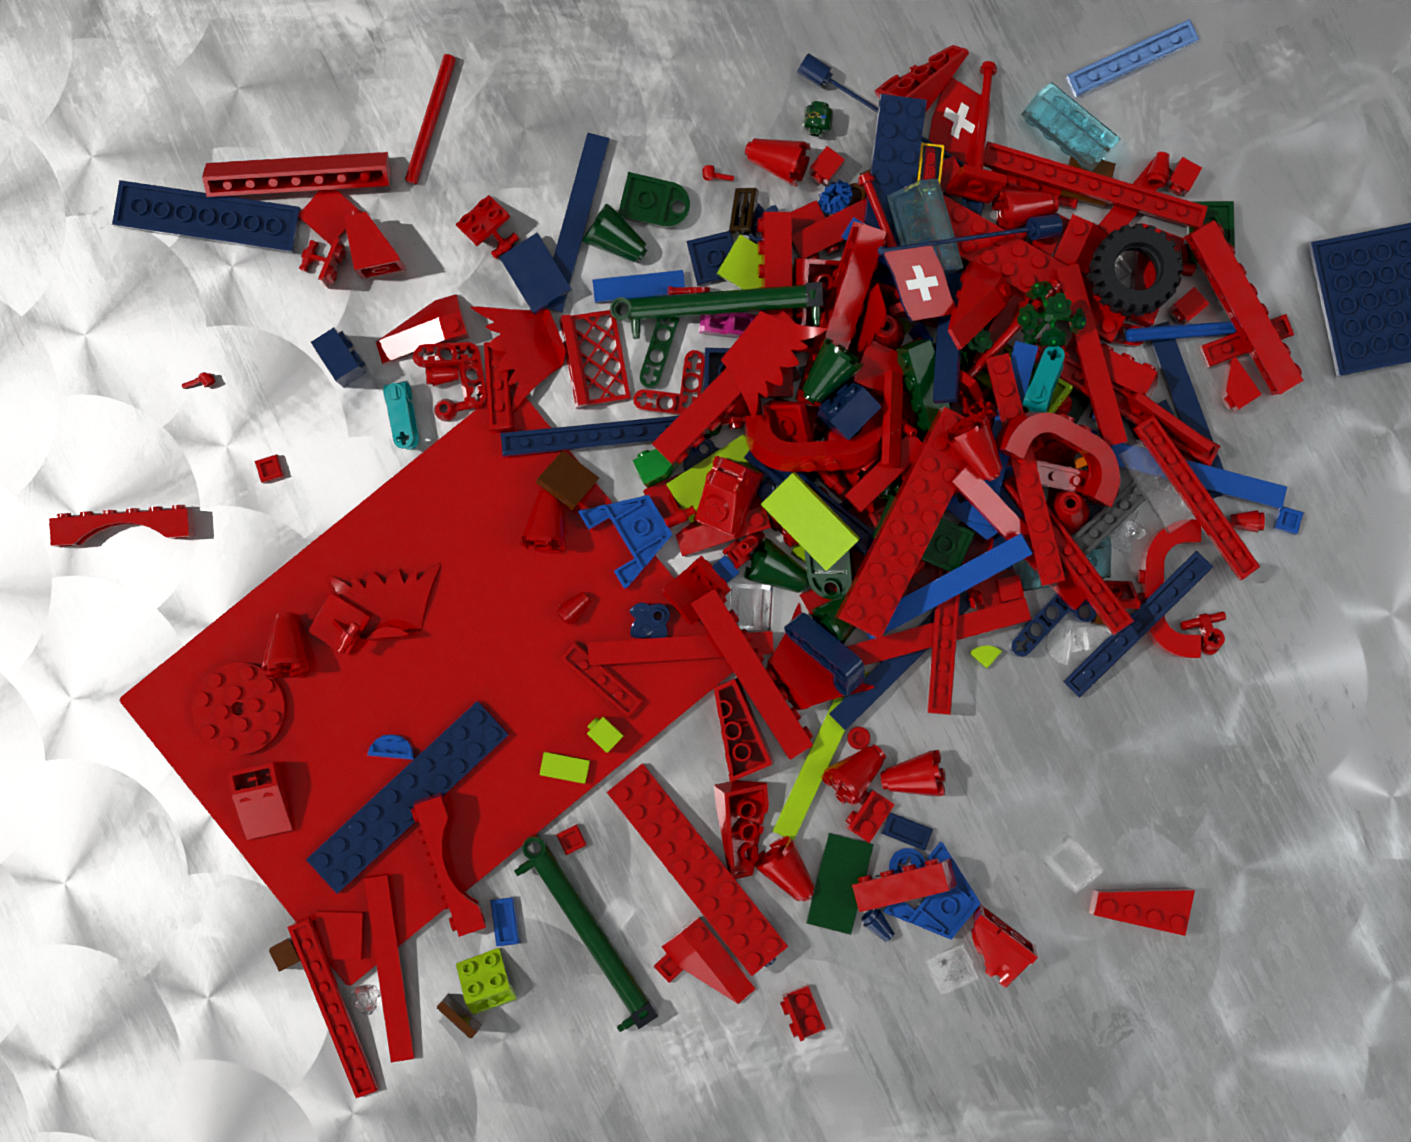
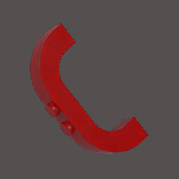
[745,410,883,472]
[995,412,1120,507]
[1137,519,1201,658]

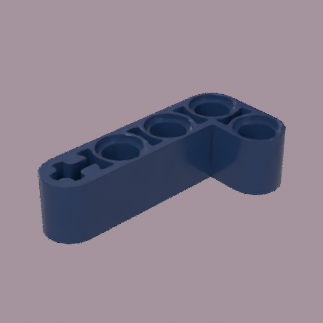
[1008,592,1096,657]
[784,612,865,696]

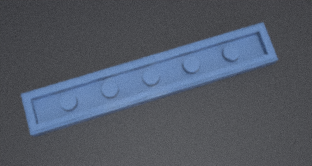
[1066,19,1199,97]

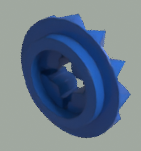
[818,179,852,214]
[889,848,925,872]

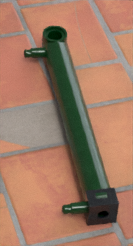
[610,282,827,339]
[514,834,658,1032]

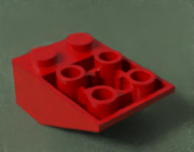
[227,761,293,840]

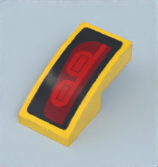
[916,143,944,193]

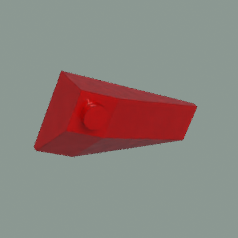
[874,45,969,112]
[948,261,1013,350]
[376,294,470,364]
[675,493,771,557]
[714,780,769,879]
[661,917,755,1004]

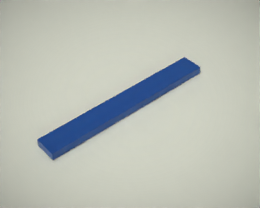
[968,341,1038,527]
[1110,443,1287,510]
[867,533,1033,640]

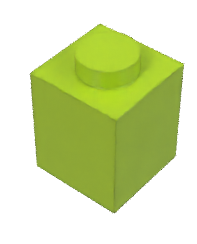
[587,717,624,753]

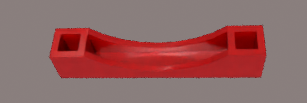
[49,505,195,547]
[411,792,486,937]

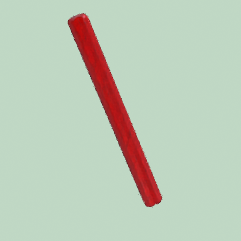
[405,54,456,184]

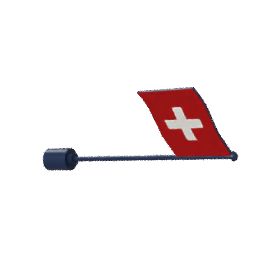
[797,53,990,166]
[877,214,1063,321]

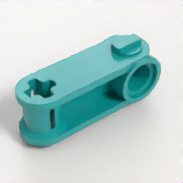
[1023,346,1065,412]
[383,381,420,450]

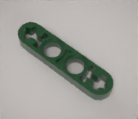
[639,317,680,389]

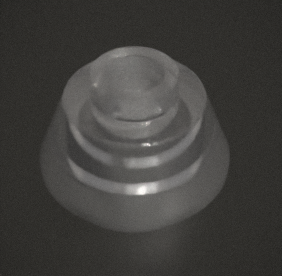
[350,984,381,1015]

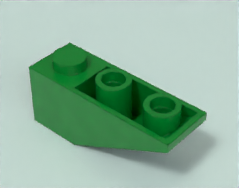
[633,449,690,488]

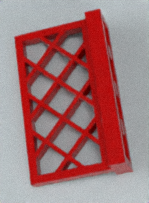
[559,310,631,409]

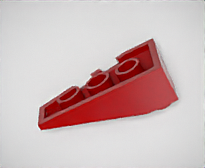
[1041,214,1108,308]

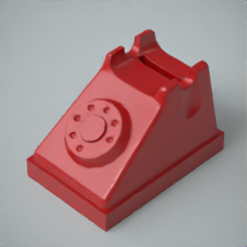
[693,456,764,538]
[971,904,1038,988]

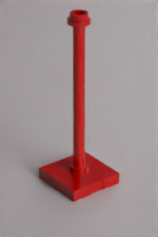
[946,61,1008,204]
[858,172,907,319]
[958,278,1062,403]

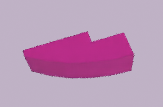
[699,313,757,338]

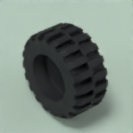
[1088,223,1183,317]

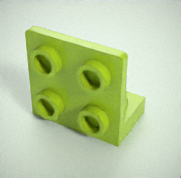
[456,948,517,1015]

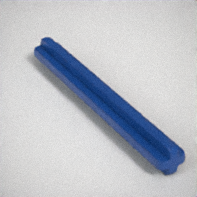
[1125,321,1236,342]

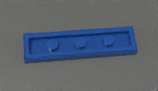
[592,270,685,303]

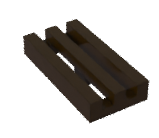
[729,188,759,234]

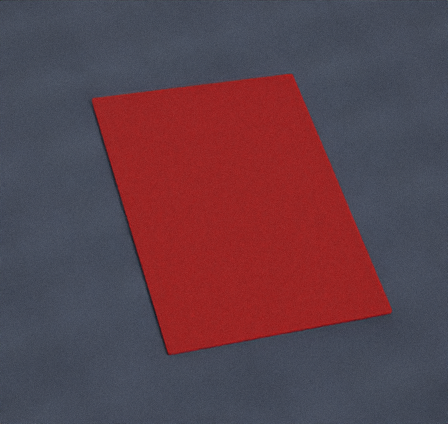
[120,384,733,986]

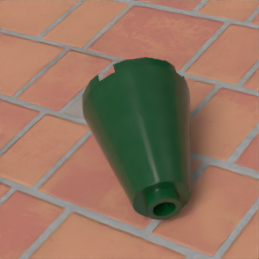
[582,204,647,262]
[802,337,864,404]
[744,538,809,593]
[812,595,856,644]

